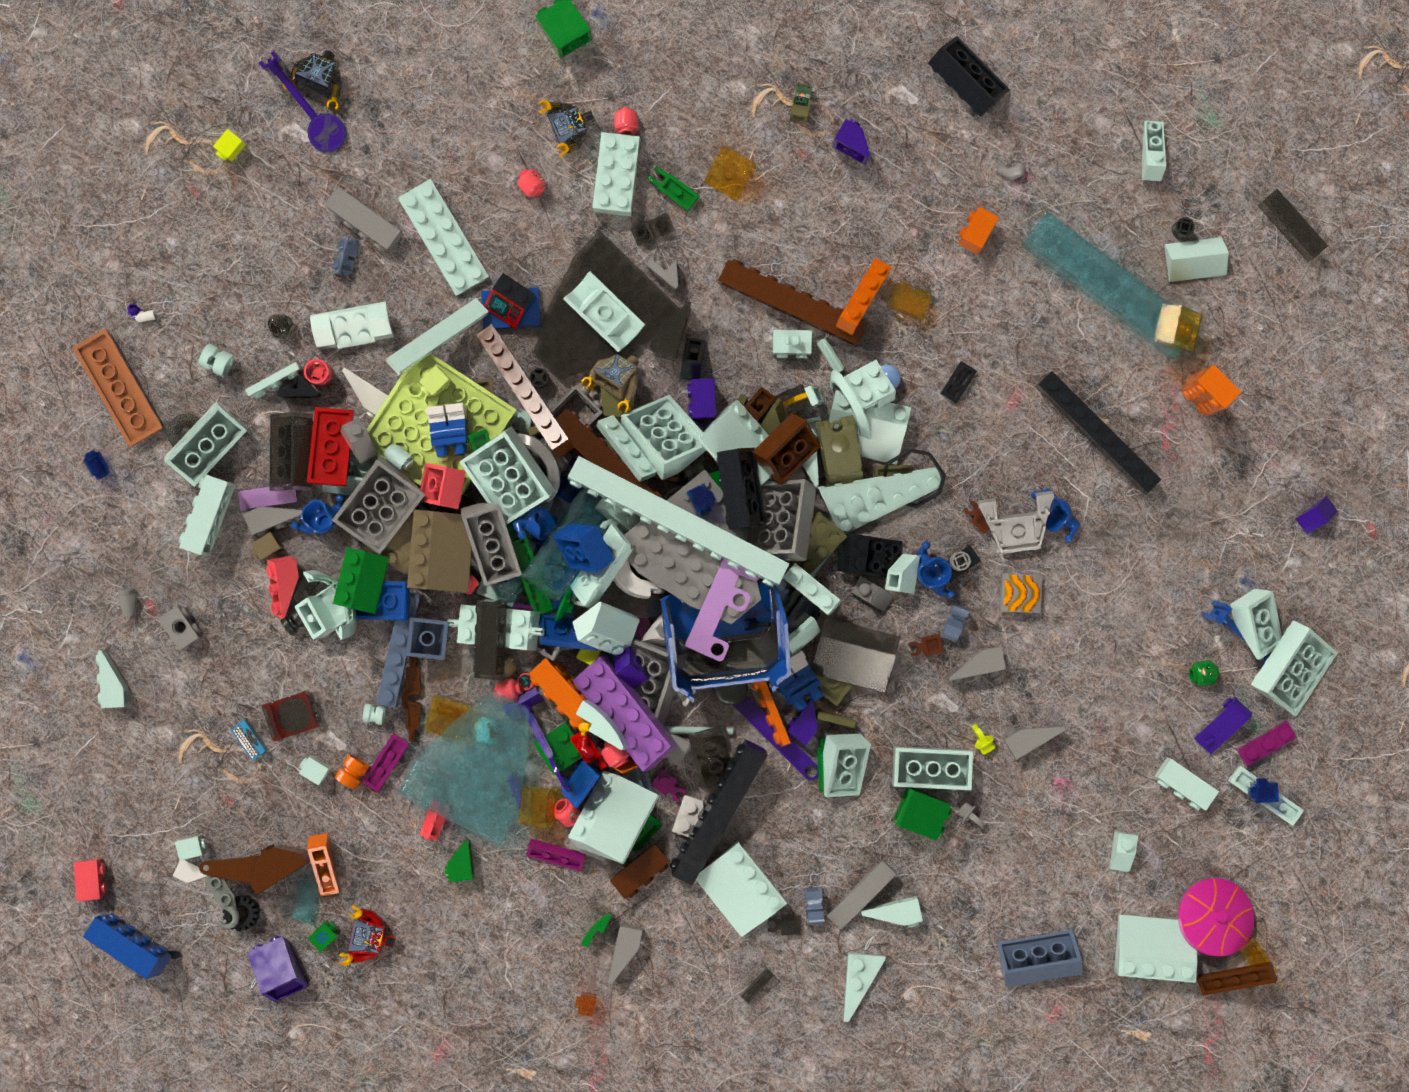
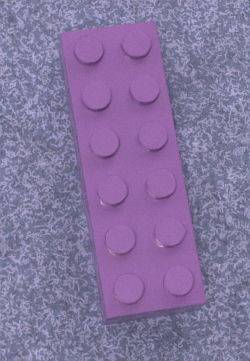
[573,656,679,771]

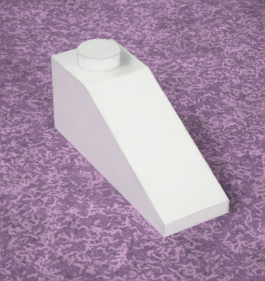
[342,368,388,418]

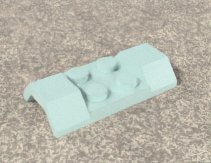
[563,271,645,353]
[310,301,394,351]

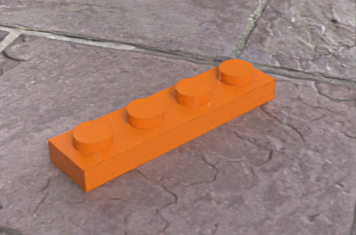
[751,681,791,747]

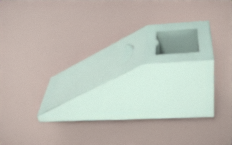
[1142,121,1166,181]
[96,650,129,708]

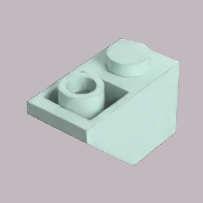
[885,553,920,594]

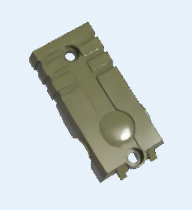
[815,415,865,487]

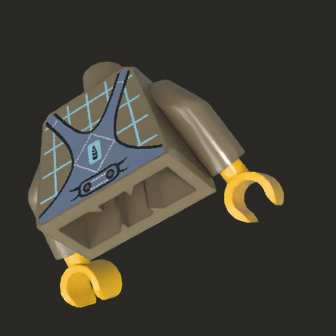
[582,355,639,413]

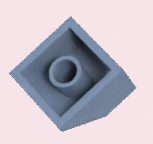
[406,617,449,660]

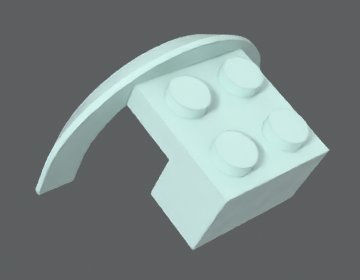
[830,360,896,439]
[294,570,357,640]

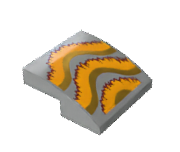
[999,573,1042,614]

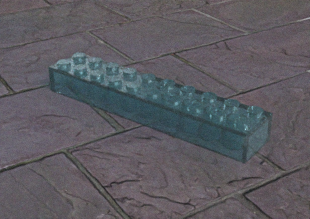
[1021,211,1201,360]

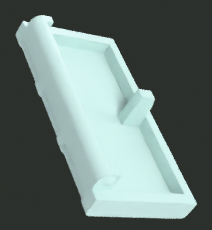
[570,524,633,608]

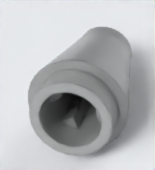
[117,588,136,617]

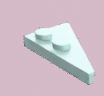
[843,953,886,1022]

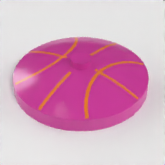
[1178,878,1254,956]

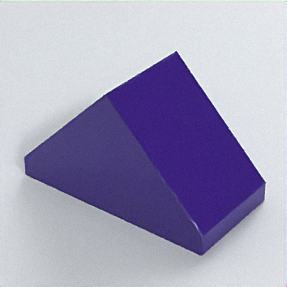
[1295,496,1338,534]
[614,646,649,689]

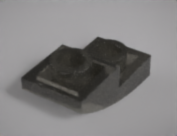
[631,213,675,246]

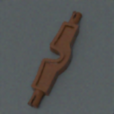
[401,657,422,742]

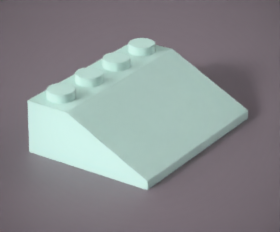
[829,390,911,465]
[621,395,706,480]
[698,400,770,486]
[459,426,555,525]
[1251,620,1338,717]
[568,771,659,864]
[696,841,787,937]
[1114,914,1197,983]

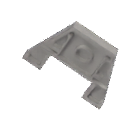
[978,491,1054,554]

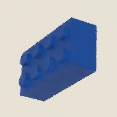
[83,913,172,979]

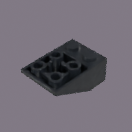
[837,533,902,578]

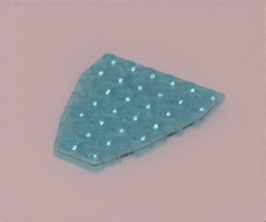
[397,691,529,846]

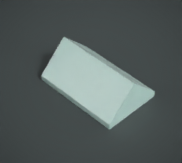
[1164,237,1229,282]

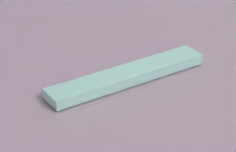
[386,298,488,375]

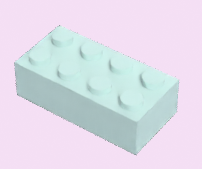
[592,132,640,216]
[164,401,247,487]
[179,475,236,556]
[892,746,973,790]

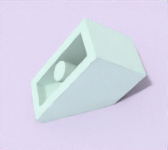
[1110,831,1138,872]

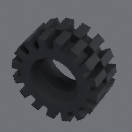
[223,895,260,931]

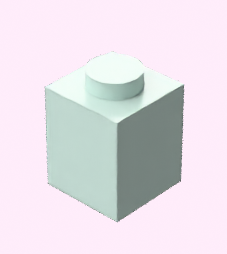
[299,756,332,785]
[175,834,208,861]

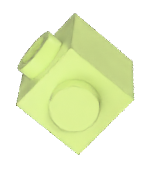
[419,365,452,397]

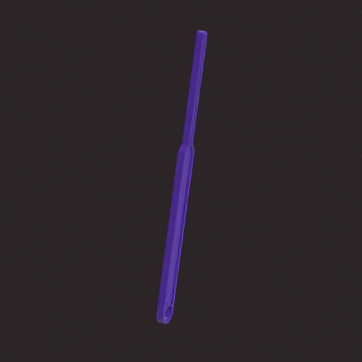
[646,607,818,780]

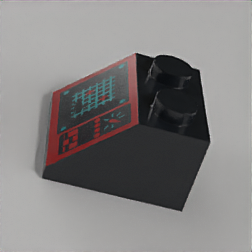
[484,273,537,329]

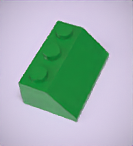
[333,547,390,614]

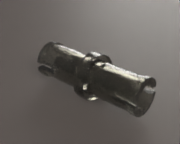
[740,967,775,1004]

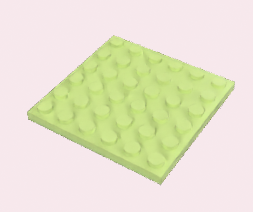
[366,354,517,497]

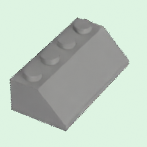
[461,503,522,586]

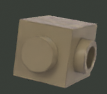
[251,532,284,561]

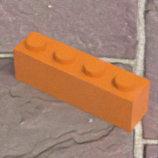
[836,257,892,335]

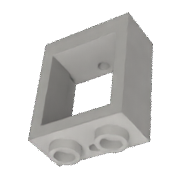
[550,385,603,427]

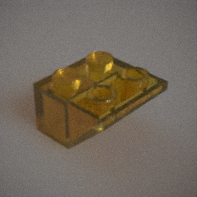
[424,693,472,742]

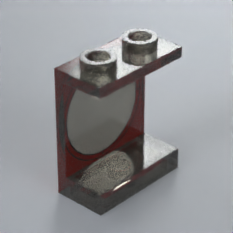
[261,690,322,742]

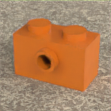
[958,206,999,255]

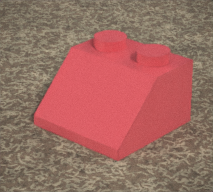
[420,463,466,509]

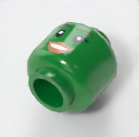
[1189,660,1220,687]

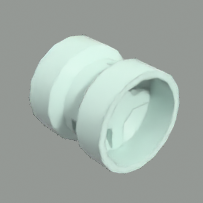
[363,703,386,725]

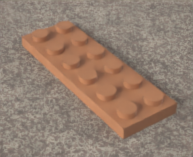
[73,329,164,447]

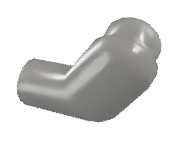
[996,163,1026,180]

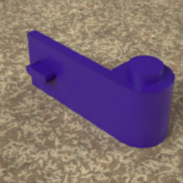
[1194,697,1253,754]

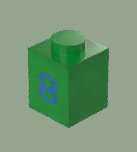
[307,920,340,953]

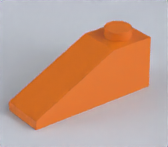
[307,833,340,896]

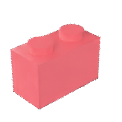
[74,858,107,901]

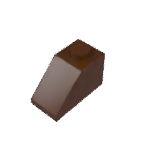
[744,387,776,422]

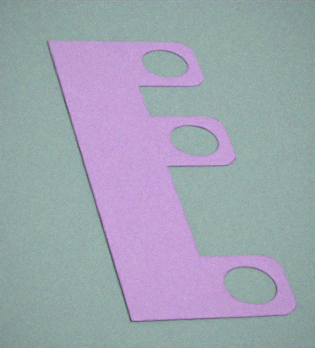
[685,559,760,661]

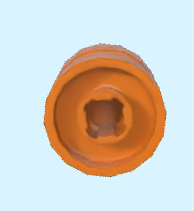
[334,754,370,790]

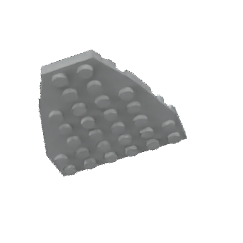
[624,470,761,625]

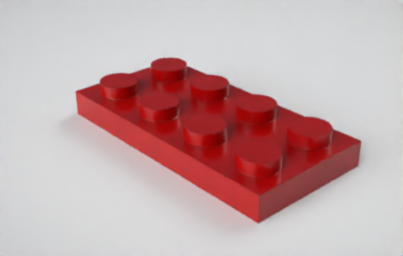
[307,407,355,487]

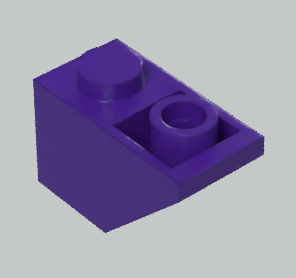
[786,700,818,745]

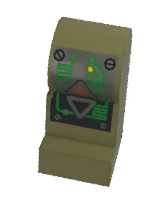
[790,83,812,122]

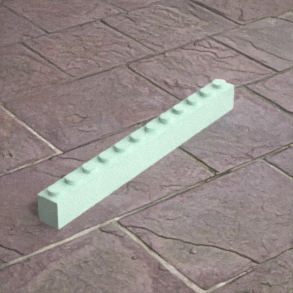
[568,456,789,587]

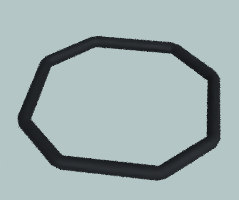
[883,448,946,508]

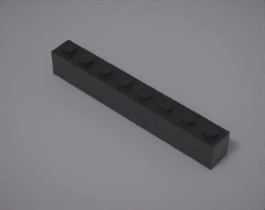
[1035,371,1162,495]
[670,739,768,885]

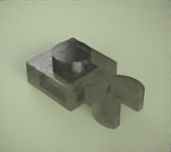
[768,915,801,935]

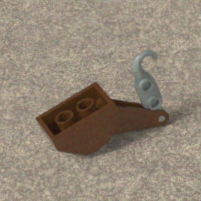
[199,844,310,929]

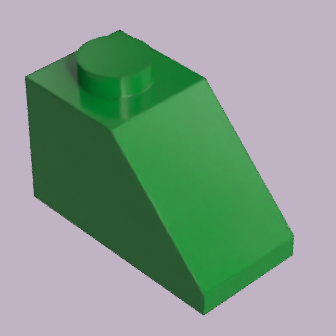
[445,839,474,882]

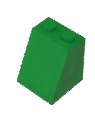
[535,0,593,59]
[892,787,953,841]

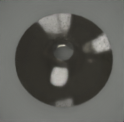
[167,414,200,447]

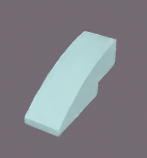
[576,700,629,750]

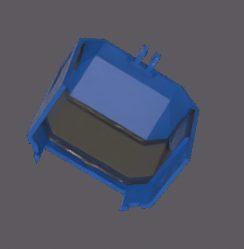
[661,580,791,702]

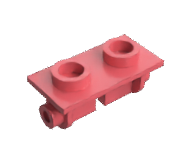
[420,798,450,841]

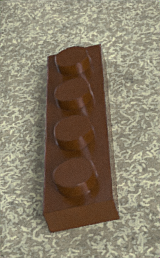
[1196,962,1278,996]

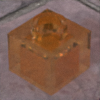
[575,992,597,1017]

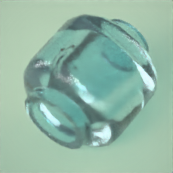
[495,577,523,603]

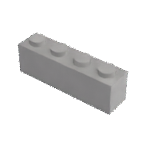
[325,187,403,253]

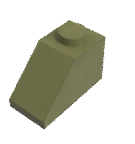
[760,398,787,435]

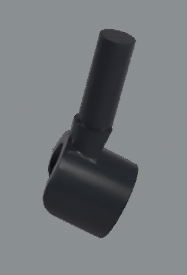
[744,618,771,631]

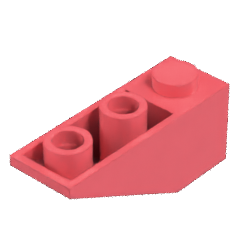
[266,555,299,619]

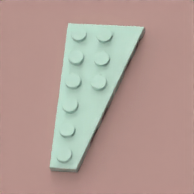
[818,467,941,533]

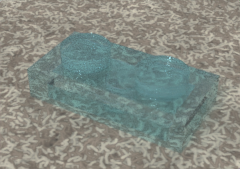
[292,880,318,922]

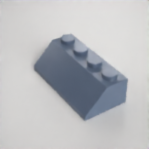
[997,929,1082,987]

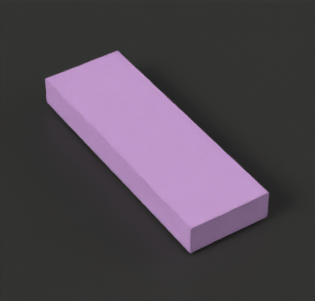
[238,483,298,511]

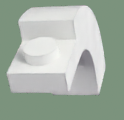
[613,560,664,599]

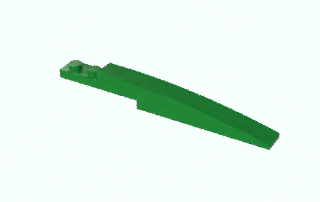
[467,428,553,615]

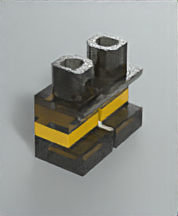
[774,384,811,420]

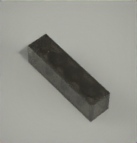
[1257,189,1328,262]
[473,599,507,680]

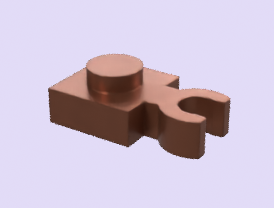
[963,500,990,535]
[908,633,944,656]

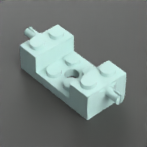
[448,604,545,651]

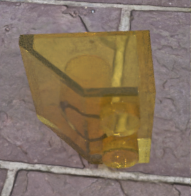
[704,145,757,201]
[1154,304,1202,352]
[518,785,560,828]

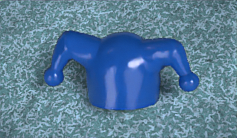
[1031,489,1080,542]
[291,495,344,535]
[513,505,558,540]
[916,541,955,599]

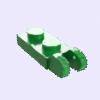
[647,166,700,212]

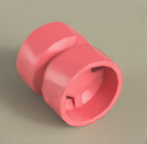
[304,359,333,386]

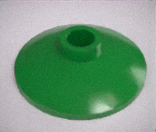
[554,586,574,622]

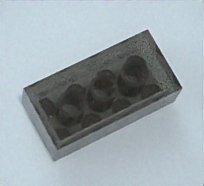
[269,412,313,492]

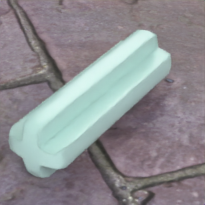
[817,338,844,373]

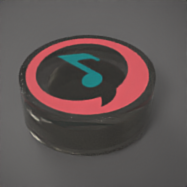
[516,672,535,691]

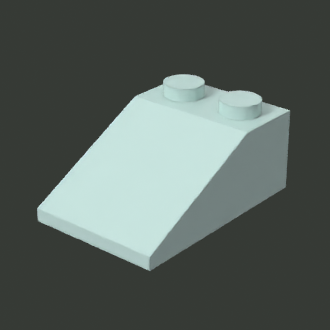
[1230,589,1282,659]
[823,733,871,797]

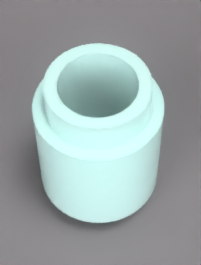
[384,444,413,471]

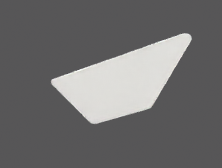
[173,860,207,883]

